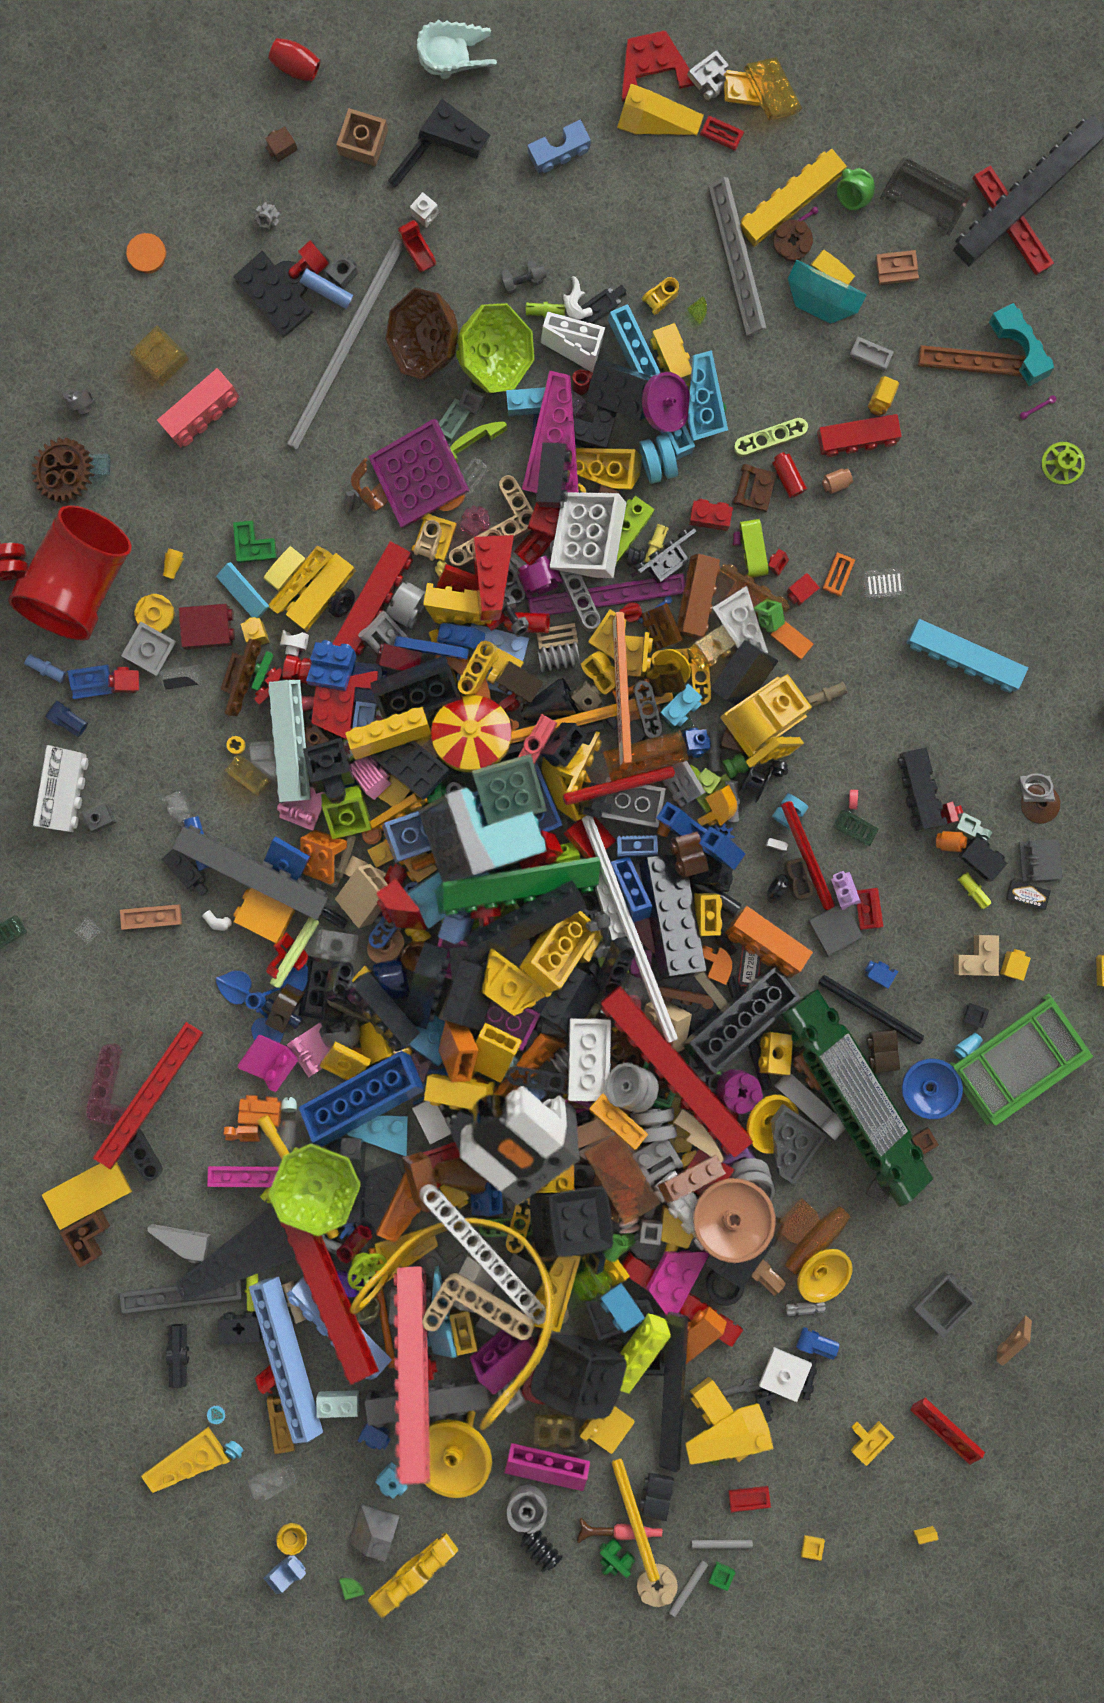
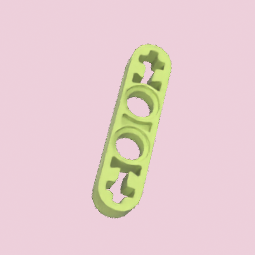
[734,418,808,457]

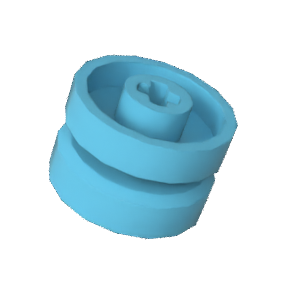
[639,434,678,484]

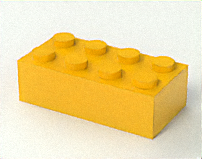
[519,911,597,993]

